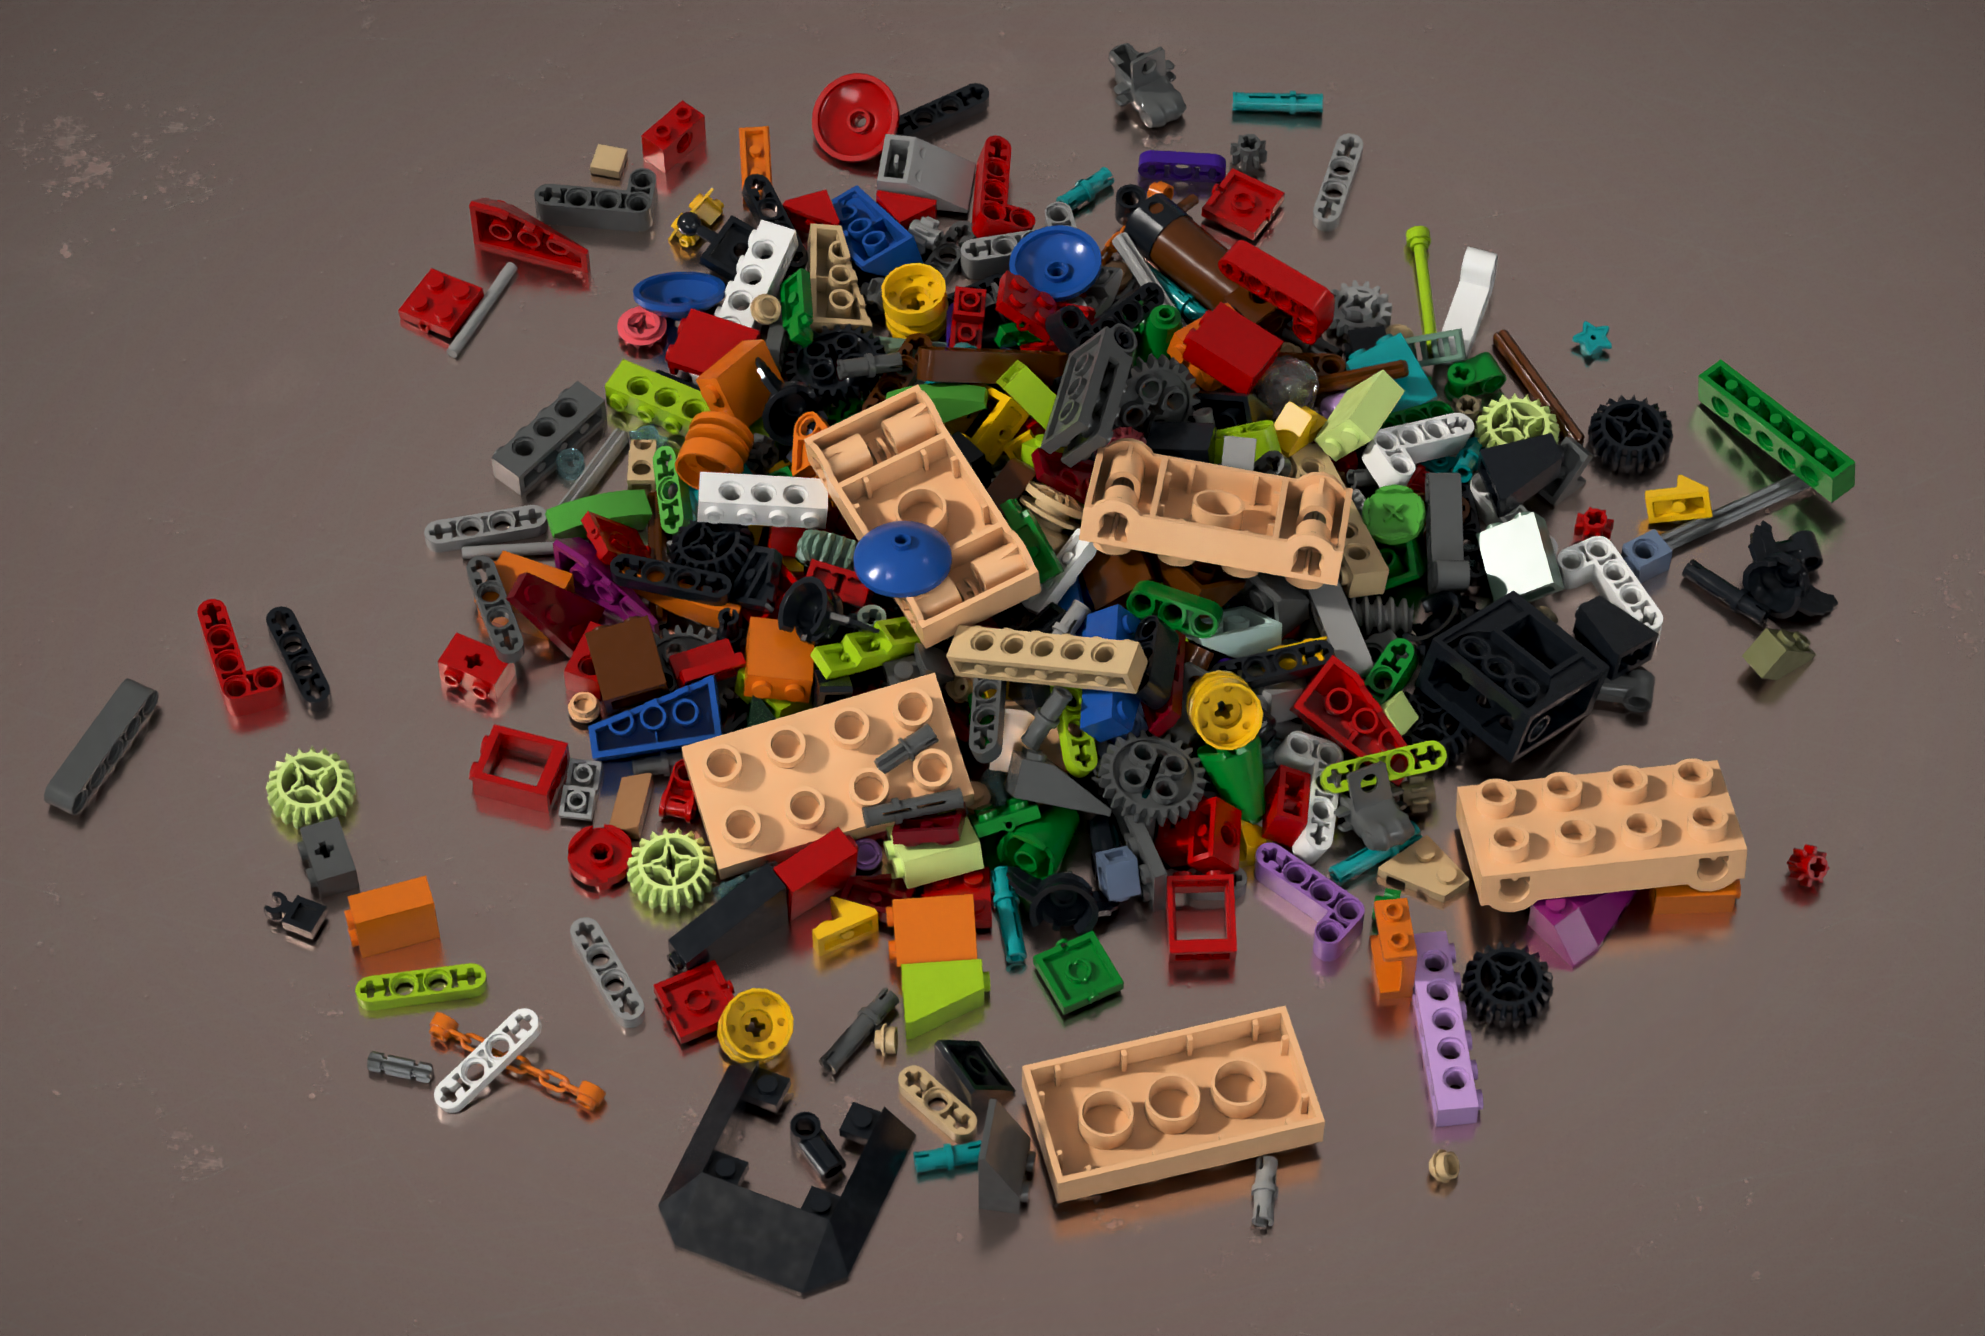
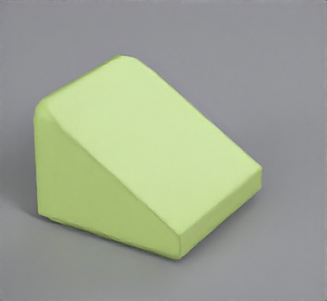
[1381,691,1419,736]

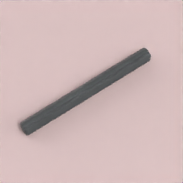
[1660,474,1810,550]

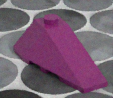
[553,537,659,635]
[1528,890,1637,969]

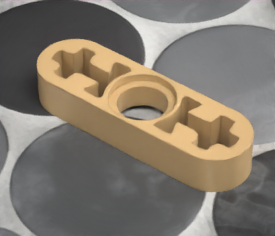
[898,1065,977,1143]

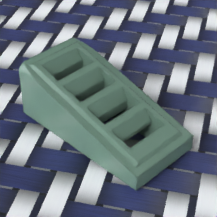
[1404,328,1467,367]

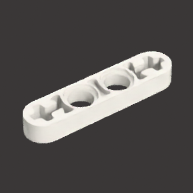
[434,1008,542,1113]

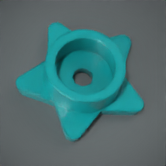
[1572,321,1612,355]

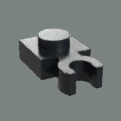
[264,892,328,939]

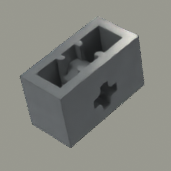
[297,817,359,899]

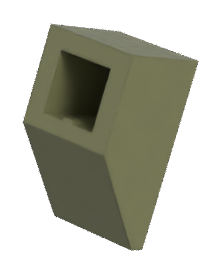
[1742,628,1816,680]

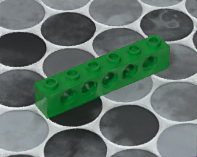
[1698,359,1855,503]

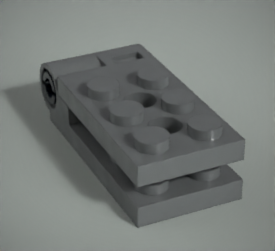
[1040,323,1137,468]

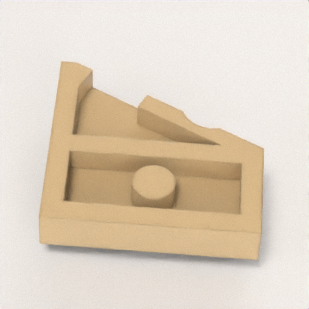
[1377,835,1470,903]

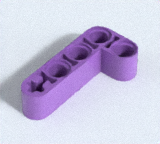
[1254,842,1365,962]

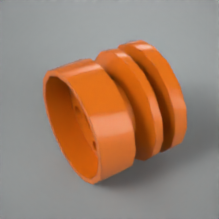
[675,411,754,490]

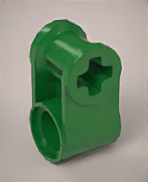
[1444,352,1507,401]

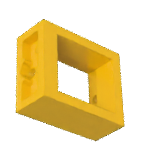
[943,383,1030,465]

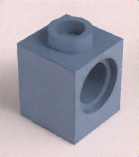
[1621,529,1673,583]
[1095,845,1141,902]

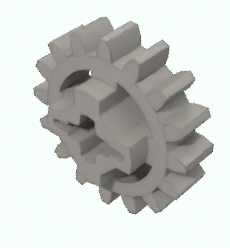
[1329,280,1392,336]

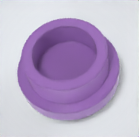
[856,838,882,871]

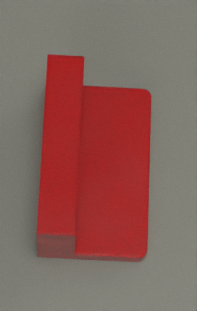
[668,638,746,688]

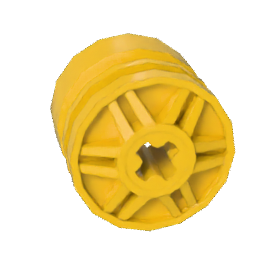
[881,263,949,341]
[1185,670,1263,750]
[717,988,794,1066]

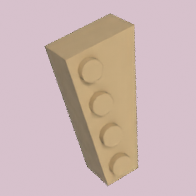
[807,223,872,334]

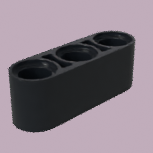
[1131,615,1179,710]

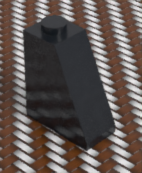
[1477,433,1565,518]
[1572,595,1659,681]

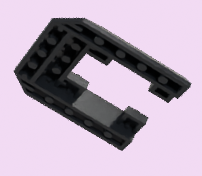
[658,1060,916,1296]

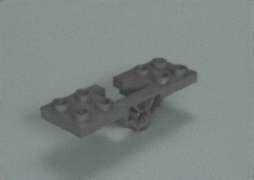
[1080,733,1167,912]

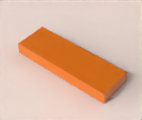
[739,126,772,205]

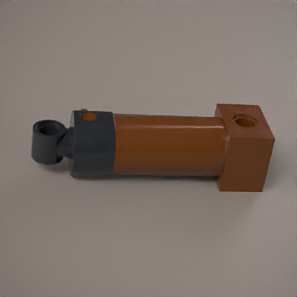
[1115,184,1293,339]

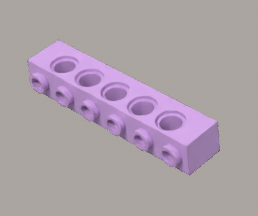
[1412,931,1484,1127]

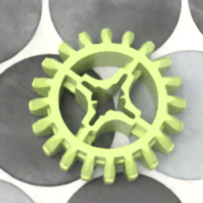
[1474,393,1560,449]
[266,746,356,830]
[627,827,717,914]

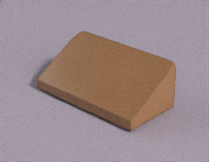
[609,773,654,840]

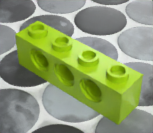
[605,359,710,437]

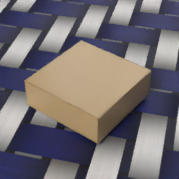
[590,144,628,179]

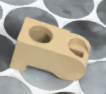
[627,439,657,496]

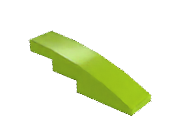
[810,617,922,680]

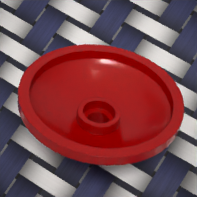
[812,73,900,163]

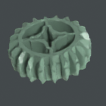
[796,529,858,571]

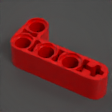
[971,135,1036,238]
[1218,240,1335,345]
[197,599,286,717]

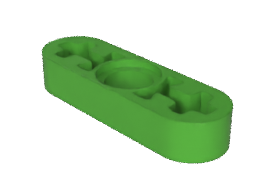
[653,445,693,535]

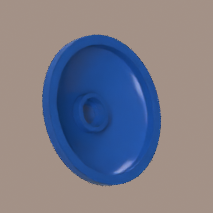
[1009,225,1102,302]
[633,272,726,321]
[853,521,952,598]

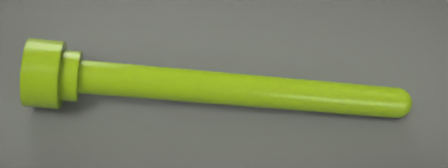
[1406,226,1438,354]

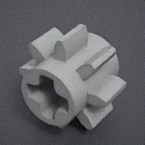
[908,216,944,255]

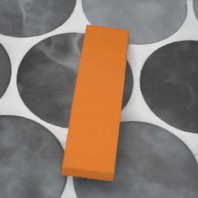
[622,567,743,628]

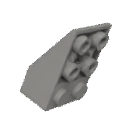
[877,134,976,213]

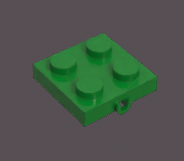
[968,796,1041,838]
[1033,931,1124,1015]

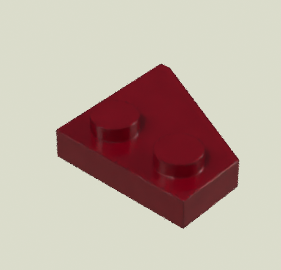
[892,802,967,847]
[840,873,919,923]

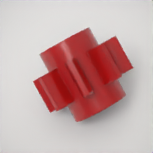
[1574,507,1614,541]
[1787,844,1830,887]

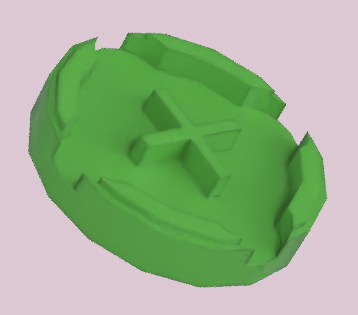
[1362,484,1426,545]

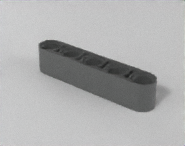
[44,678,159,815]

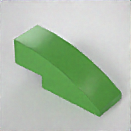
[886,383,988,423]
[545,489,652,538]

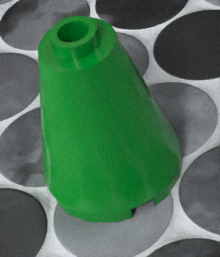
[1133,305,1185,367]
[1197,733,1266,824]
[997,805,1080,880]

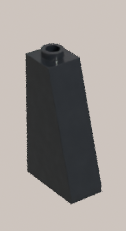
[667,864,789,973]

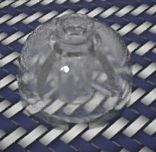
[1255,355,1319,418]

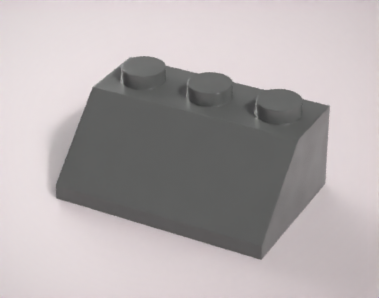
[1234,572,1310,638]

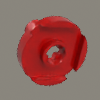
[568,824,633,890]

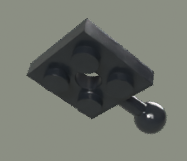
[677,212,771,285]

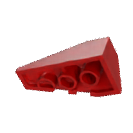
[469,198,590,273]
[1289,655,1418,787]

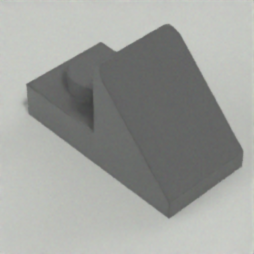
[1538,436,1594,506]
[882,643,955,686]

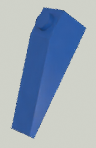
[832,185,924,277]

